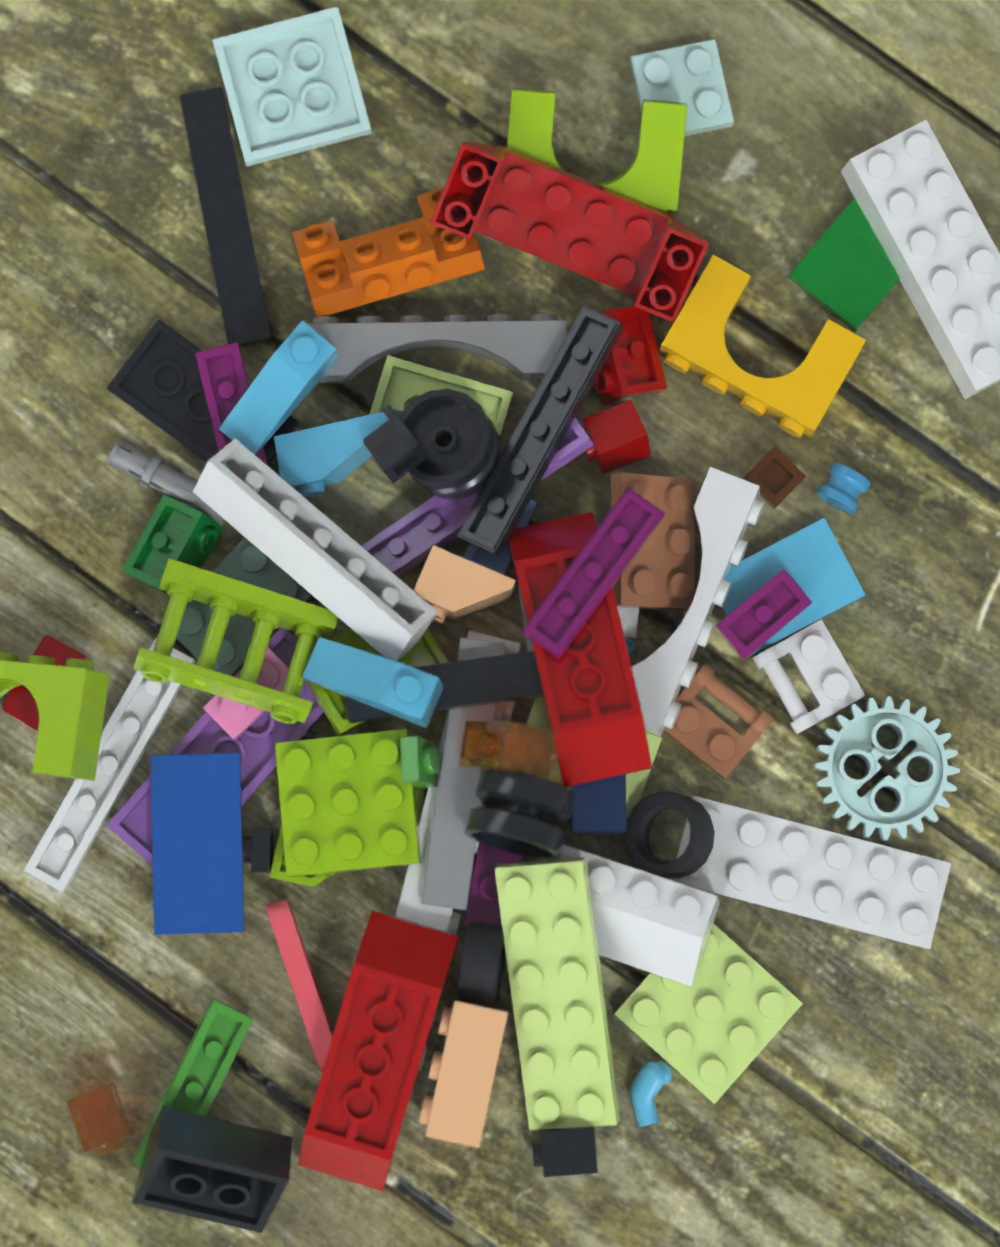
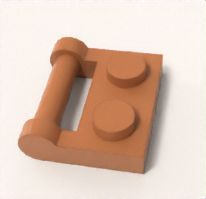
[663,663,775,780]

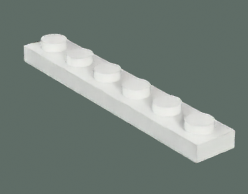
[24,638,195,893]

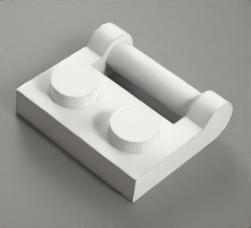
[752,619,865,735]

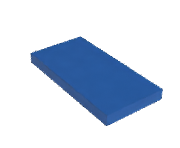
[151,753,245,935]

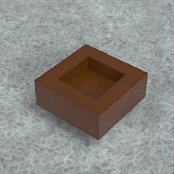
[743,446,806,510]

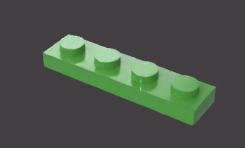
[132,998,254,1166]

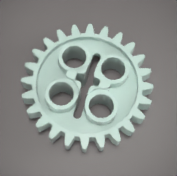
[814,696,960,841]

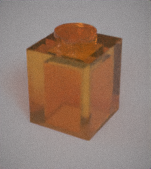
[66,1083,132,1156]

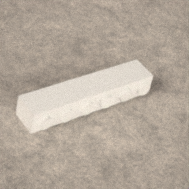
[193,438,438,662]

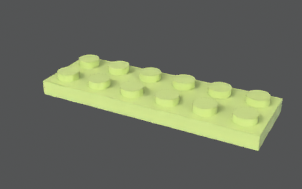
[495,857,620,1130]

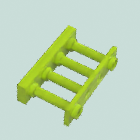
[133,558,338,724]

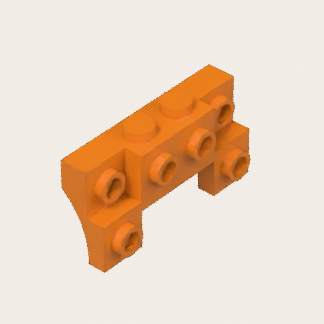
[292,187,485,318]

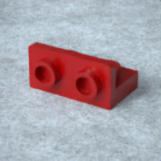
[594,306,667,405]

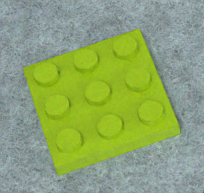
[275,729,422,877]

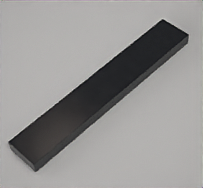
[180,87,272,346]
[457,306,624,558]
[345,651,544,723]

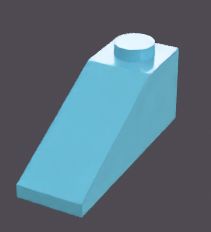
[219,320,339,455]
[274,409,403,497]
[302,637,444,728]

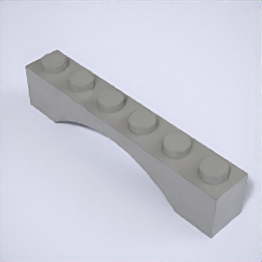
[307,314,567,383]

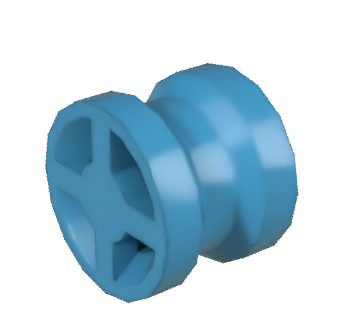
[816,462,871,515]

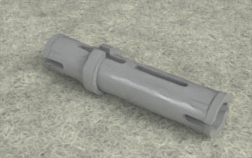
[107,439,226,526]

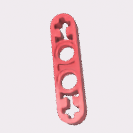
[266,898,333,1071]

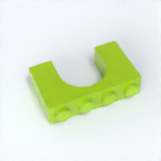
[507,88,687,213]
[0,652,110,781]

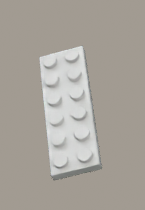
[671,795,951,949]

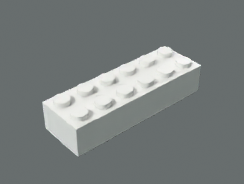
[840,120,1000,399]

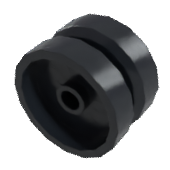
[399,389,502,500]
[464,769,576,860]

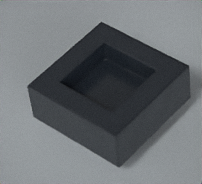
[244,827,274,873]

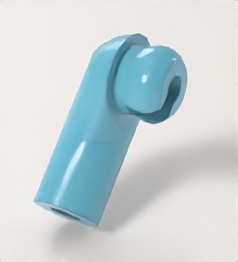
[629,1061,672,1127]

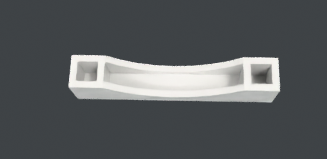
[632,467,765,737]

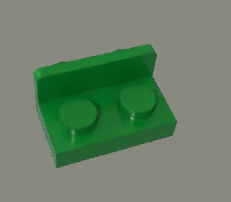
[122,494,223,597]

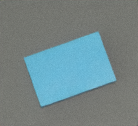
[722,518,866,657]

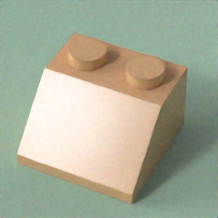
[413,545,516,624]

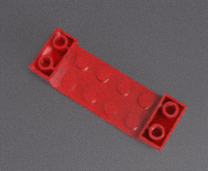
[430,141,709,322]
[508,511,652,788]
[298,910,459,1191]

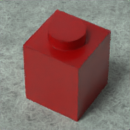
[583,399,651,474]

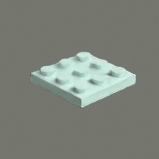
[212,7,372,166]

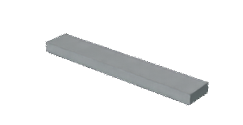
[422,637,505,910]

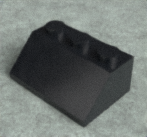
[132,1106,292,1233]

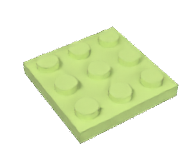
[614,923,803,1104]

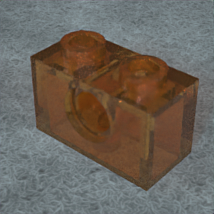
[459,721,556,777]

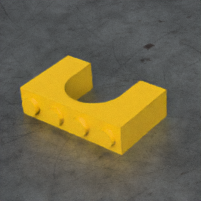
[659,254,866,438]

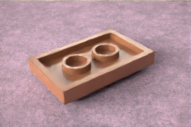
[611,472,695,611]

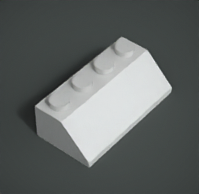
[539,845,720,987]

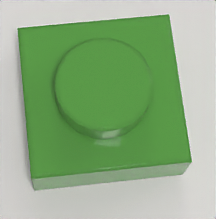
[400,736,441,789]

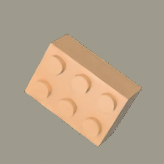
[419,999,508,1148]

